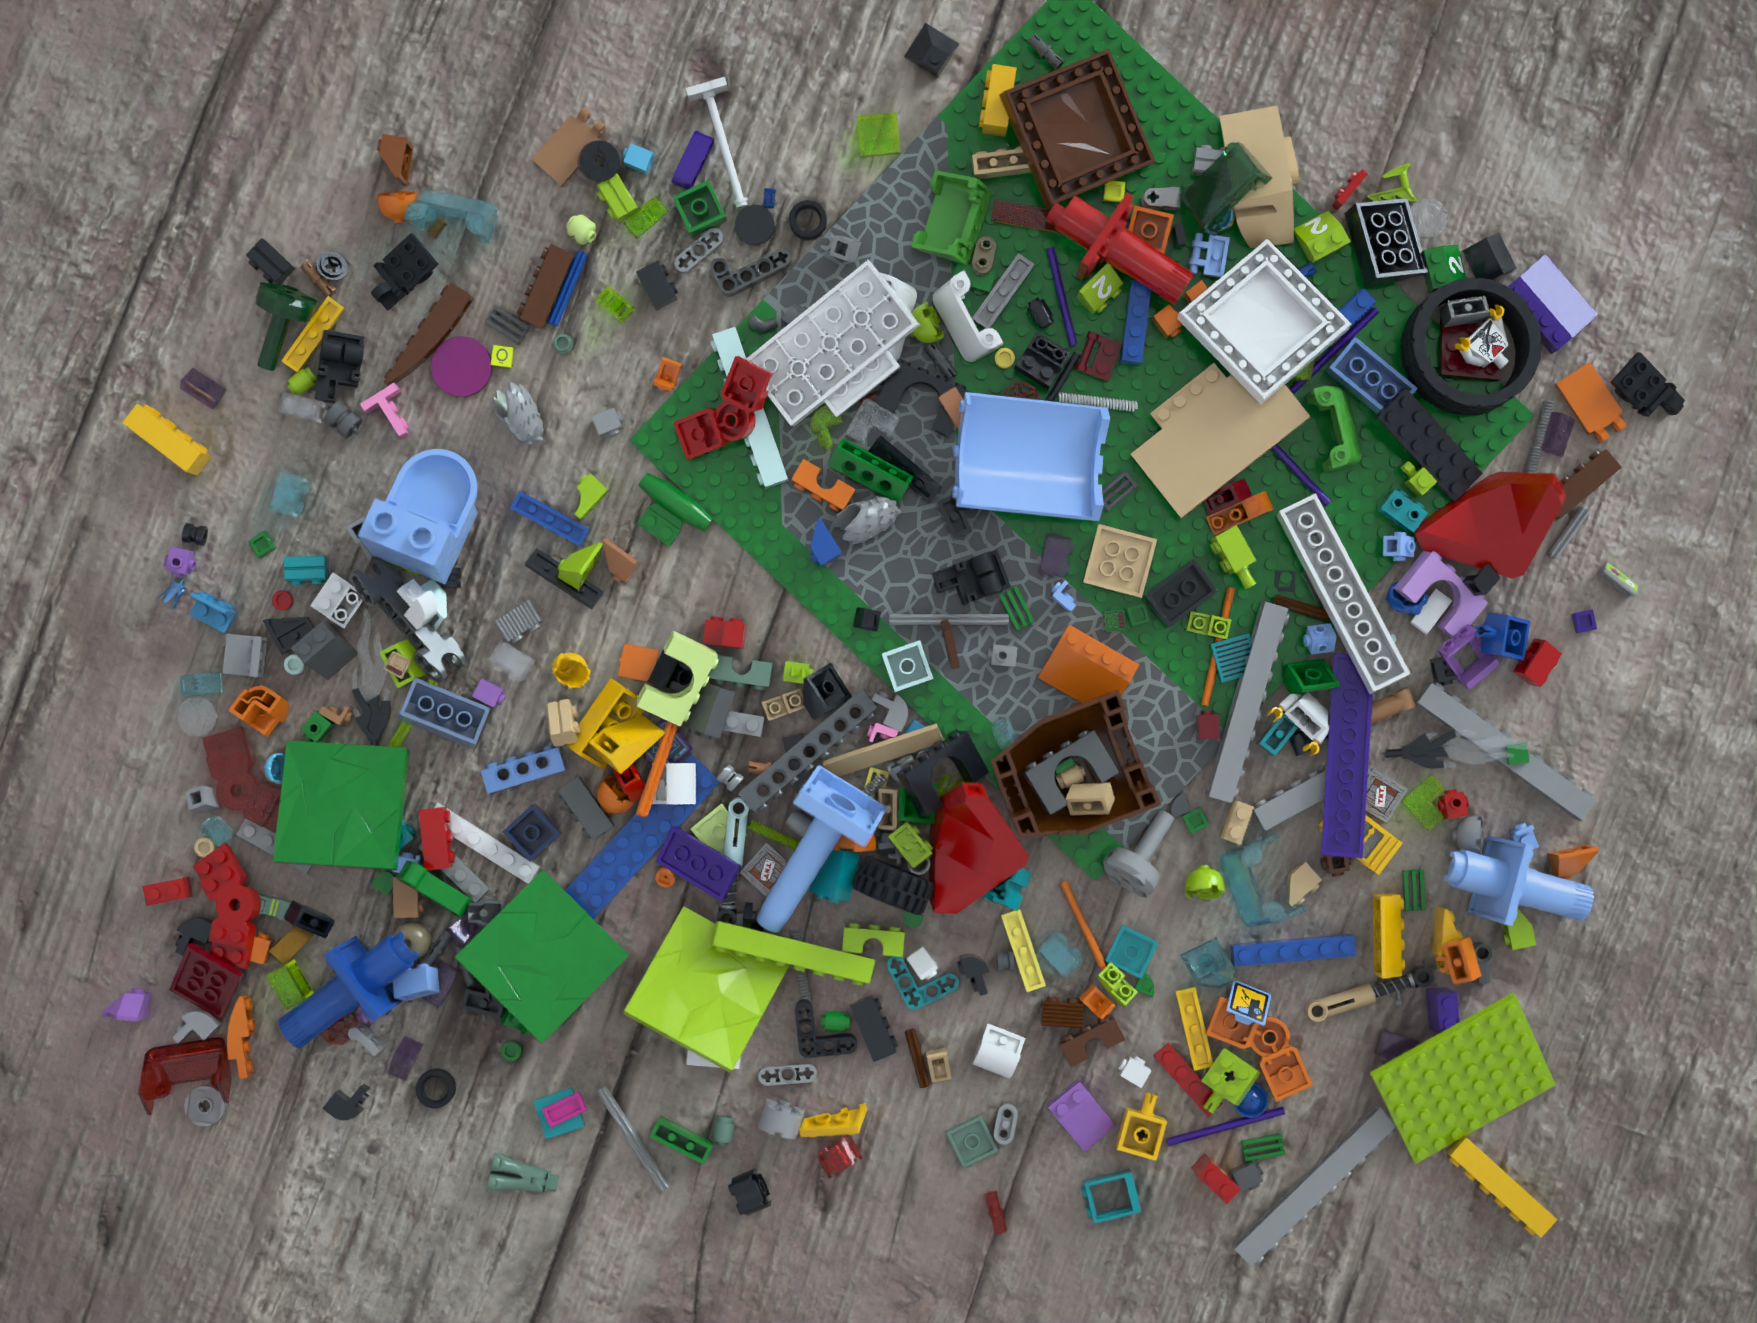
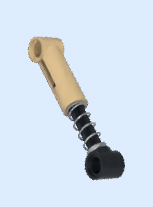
[1305,966,1434,1022]

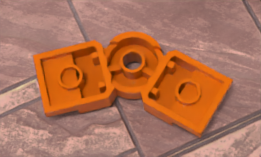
[1205,996,1313,1102]

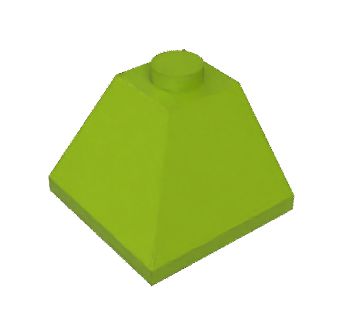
[557,542,603,590]

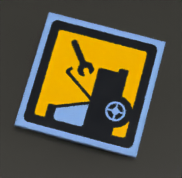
[1226,980,1271,1026]

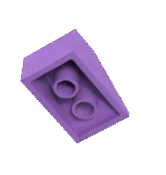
[1047,1079,1116,1151]

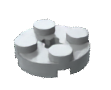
[184,1085,227,1127]

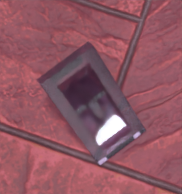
[388,1036,424,1081]

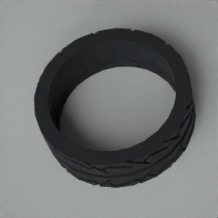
[1400,277,1542,416]

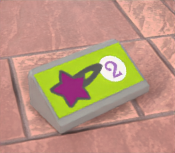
[1598,562,1638,597]

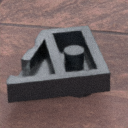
[263,617,314,655]

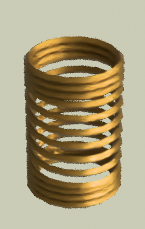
[427,217,447,238]

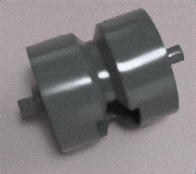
[323,401,362,439]

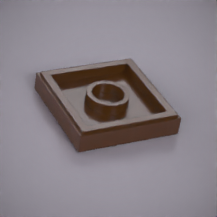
[940,619,960,669]

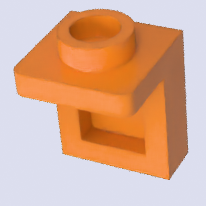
[653,357,682,391]
[1079,984,1115,1020]

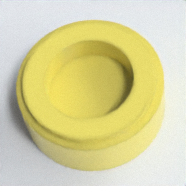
[994,348,1015,369]

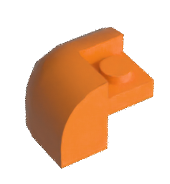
[228,685,289,737]

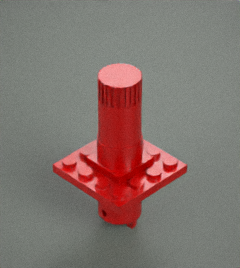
[1046,193,1194,305]

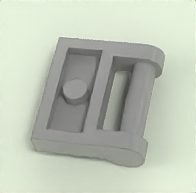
[348,1023,388,1057]

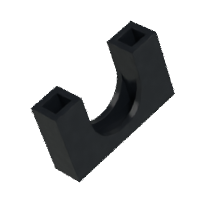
[876,359,969,438]
[896,730,989,816]

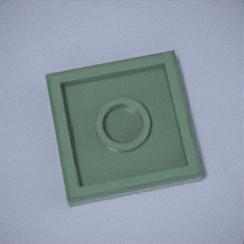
[945,1114,999,1169]

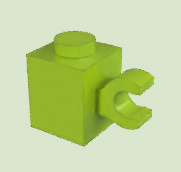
[1400,461,1437,498]
[783,661,813,684]

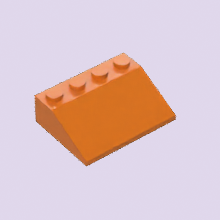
[1038,625,1139,703]

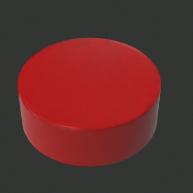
[272,590,294,611]

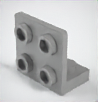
[223,634,268,678]

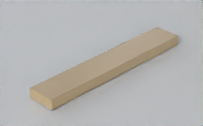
[823,723,944,777]

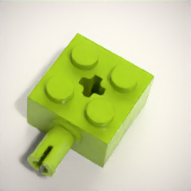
[1210,525,1256,590]
[1202,1048,1261,1114]

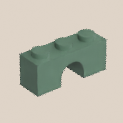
[709,655,773,690]

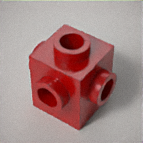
[1437,789,1469,820]

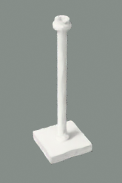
[686,77,748,208]

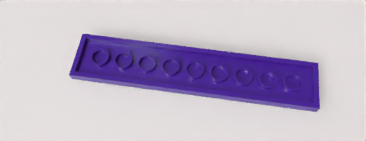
[1321,653,1373,859]

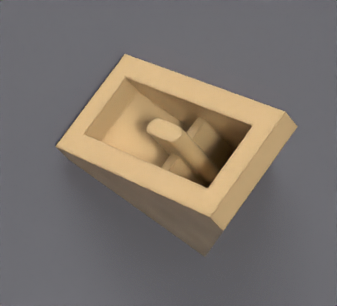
[926,1048,952,1083]

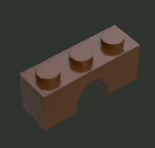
[1059,1015,1125,1067]

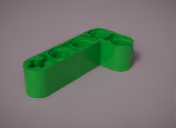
[396,860,473,918]

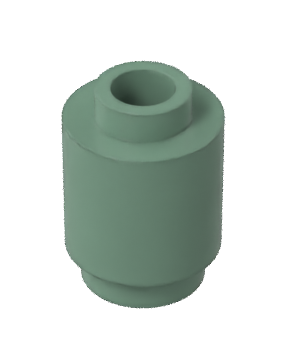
[712,1115,735,1146]

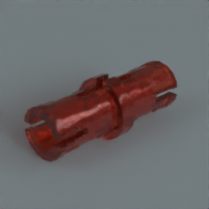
[984,1191,1007,1234]

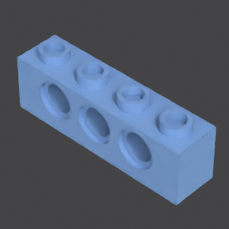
[481,745,567,794]

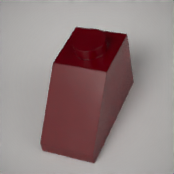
[1203,478,1252,516]

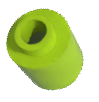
[287,367,317,396]

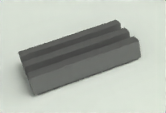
[485,305,530,344]
[1102,470,1139,512]

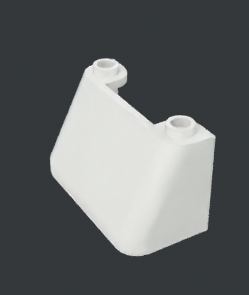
[932,271,1003,362]

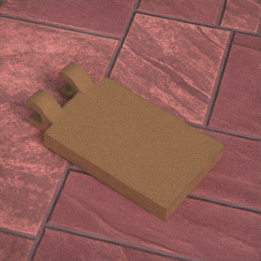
[531,107,607,187]

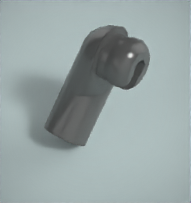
[748,315,778,333]

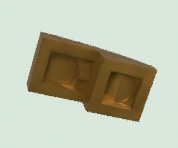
[269,926,314,965]

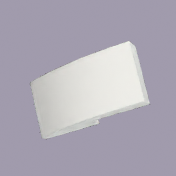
[1410,589,1452,635]

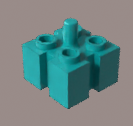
[981,868,1032,911]

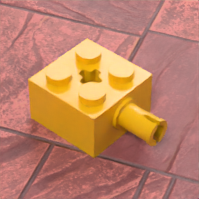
[1115,1092,1167,1161]

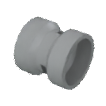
[716,764,744,792]

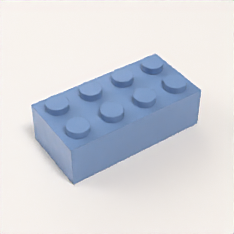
[1325,337,1418,414]

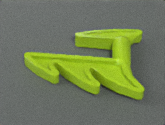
[1367,163,1417,202]

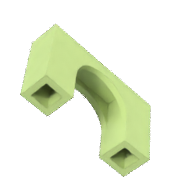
[636,631,719,727]

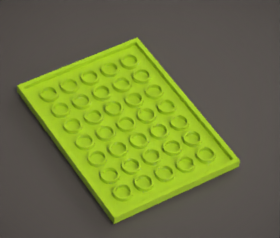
[1370,992,1556,1164]

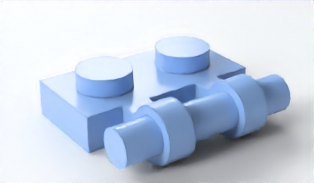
[1188,233,1230,278]

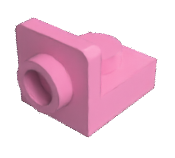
[867,723,898,743]

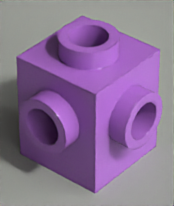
[164,547,196,578]

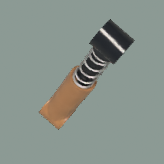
[1289,687,1416,756]

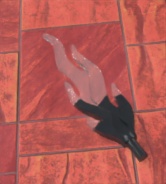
[351,606,391,746]
[1386,730,1542,769]

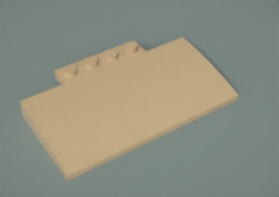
[1131,363,1311,519]

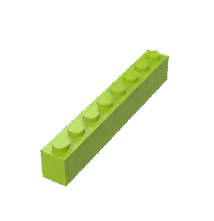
[711,921,875,986]

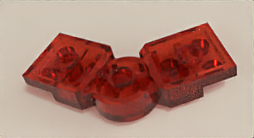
[202,726,281,833]

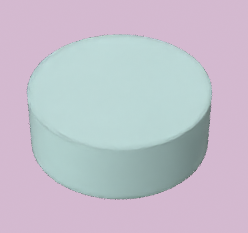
[284,655,306,675]

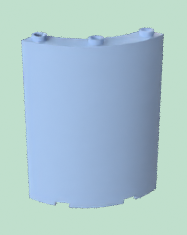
[952,392,1110,521]

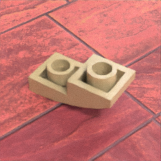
[761,688,805,722]

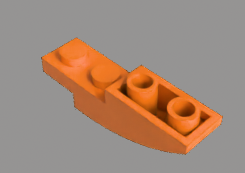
[227,994,256,1079]

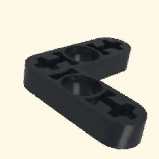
[795,999,857,1058]

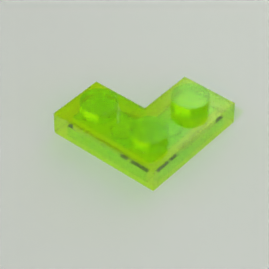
[1401,774,1446,831]

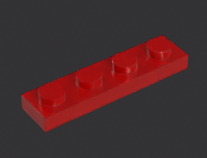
[1153,1043,1223,1117]

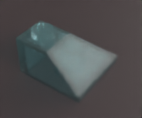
[1180,938,1238,989]

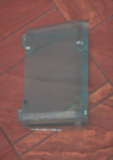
[404,189,498,245]

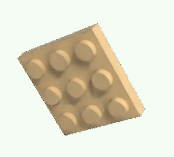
[1083,524,1157,598]

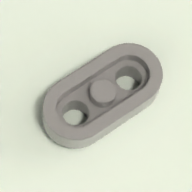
[993,1103,1018,1145]

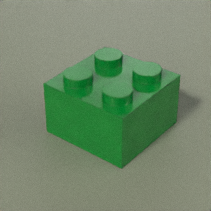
[673,180,727,238]

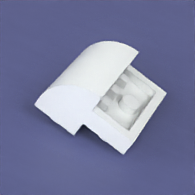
[310,572,363,628]
[652,763,696,804]
[972,1024,1025,1079]

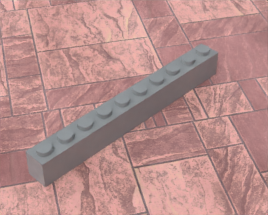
[1205,601,1290,803]
[1415,682,1597,821]
[1232,1105,1396,1267]

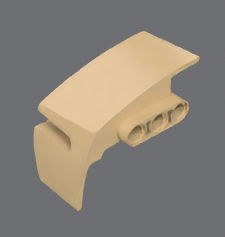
[1219,106,1299,248]

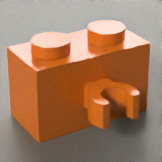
[1436,936,1481,984]

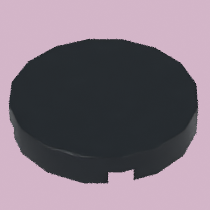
[735,205,775,246]

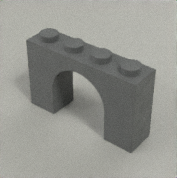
[1022,729,1119,815]

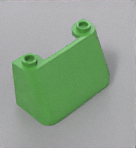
[911,170,991,265]
[1305,386,1362,473]

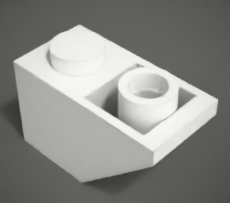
[906,945,938,980]

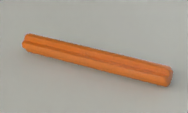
[636,721,678,817]

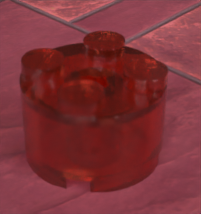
[817,1135,864,1179]

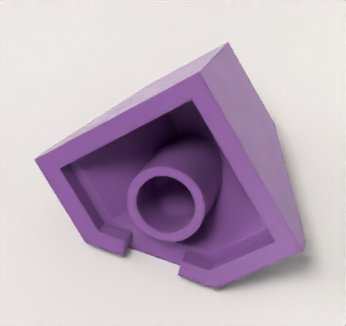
[102,988,151,1021]

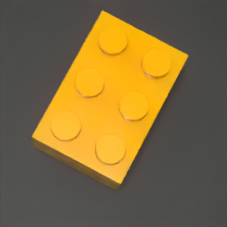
[979,64,1017,137]

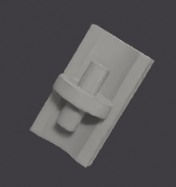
[878,833,904,865]

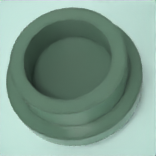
[553,334,573,354]

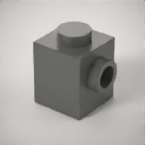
[1230,1161,1264,1192]

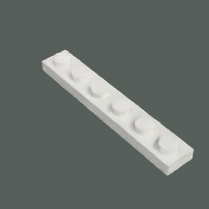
[434,803,540,884]

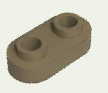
[972,236,996,276]

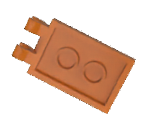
[1554,362,1627,443]

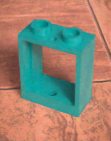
[1081,1169,1142,1224]

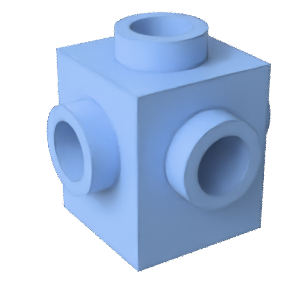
[1383,532,1415,561]
[1303,623,1336,655]

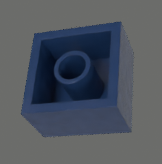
[503,804,563,862]

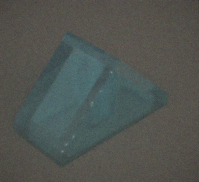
[180,673,223,696]

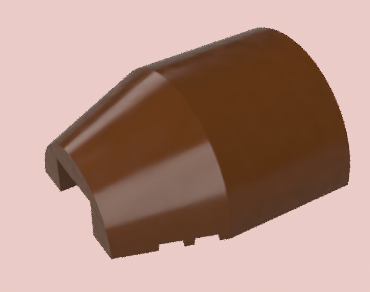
[990,690,1161,837]

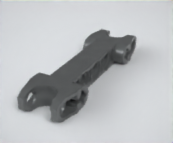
[349,557,467,683]

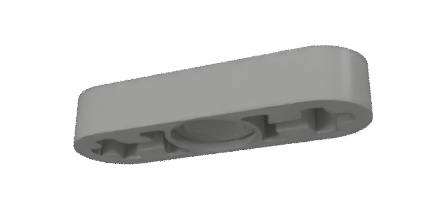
[675,228,724,274]
[758,1063,817,1086]

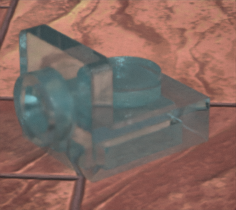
[991,718,1017,750]
[200,816,235,847]

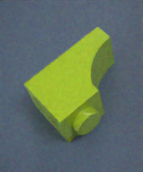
[574,473,610,521]

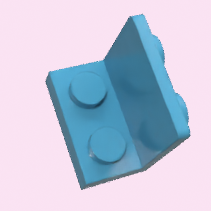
[189,590,238,634]

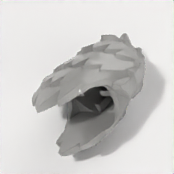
[493,382,544,445]
[833,496,901,544]

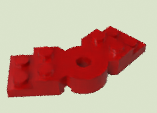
[673,356,772,460]
[193,843,261,969]

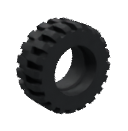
[852,856,934,915]

